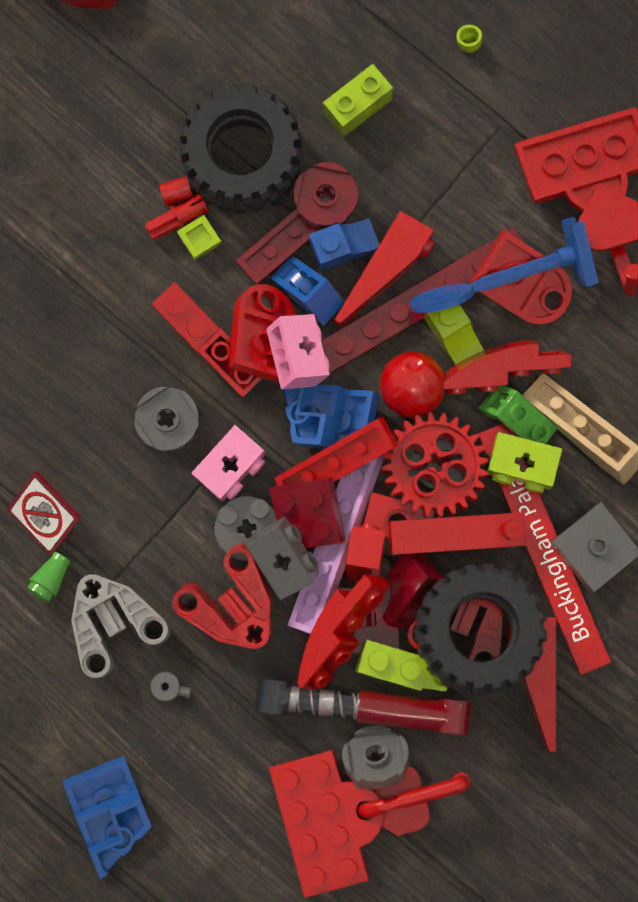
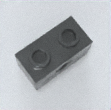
[246,517,319,600]

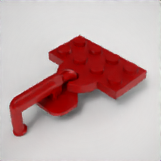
[514,107,638,296]
[269,749,471,898]

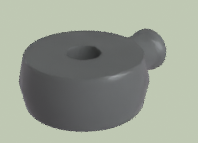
[150,671,191,702]

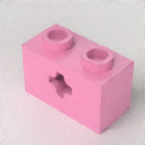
[266,314,330,390]
[191,425,265,502]

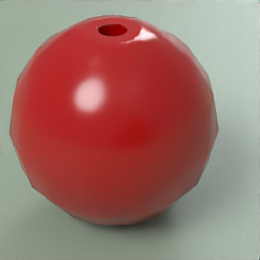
[379,351,446,418]

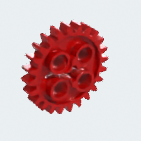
[381,412,489,519]

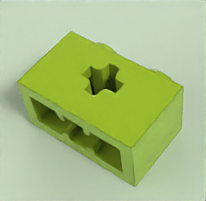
[323,64,393,137]
[487,432,562,493]

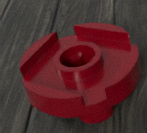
[294,162,358,228]

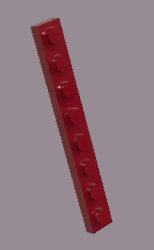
[321,227,523,374]

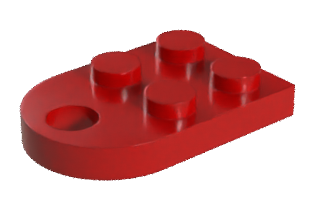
[469,230,572,324]
[229,284,296,383]

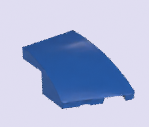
[279,383,379,450]
[62,755,151,879]

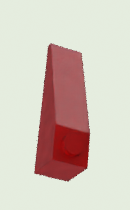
[334,211,435,329]
[388,512,527,555]
[507,617,556,751]

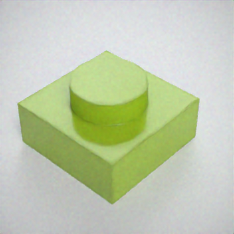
[177,215,222,260]

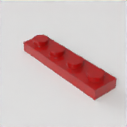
[274,417,398,485]

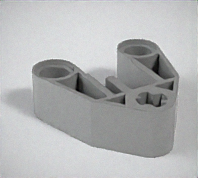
[71,574,171,678]

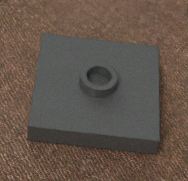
[550,502,638,594]

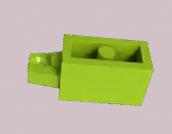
[354,640,447,691]

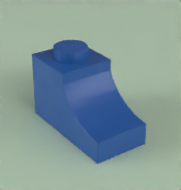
[309,218,380,272]
[271,256,345,326]

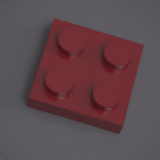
[269,477,346,548]

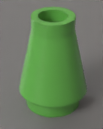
[27,552,71,603]

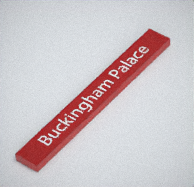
[478,424,611,675]

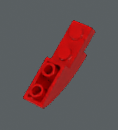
[151,282,262,397]
[443,340,571,394]
[297,575,391,689]

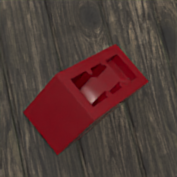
[382,553,444,630]

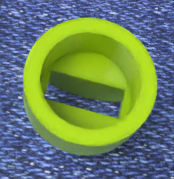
[457,25,482,53]

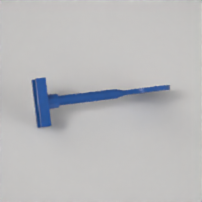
[409,217,599,313]

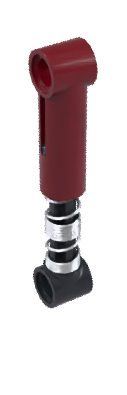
[255,679,471,735]

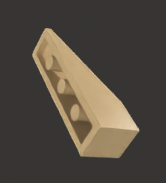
[522,374,638,485]

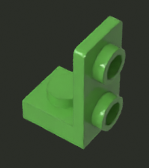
[478,385,557,444]

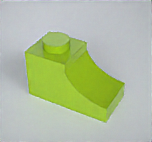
[425,304,484,366]

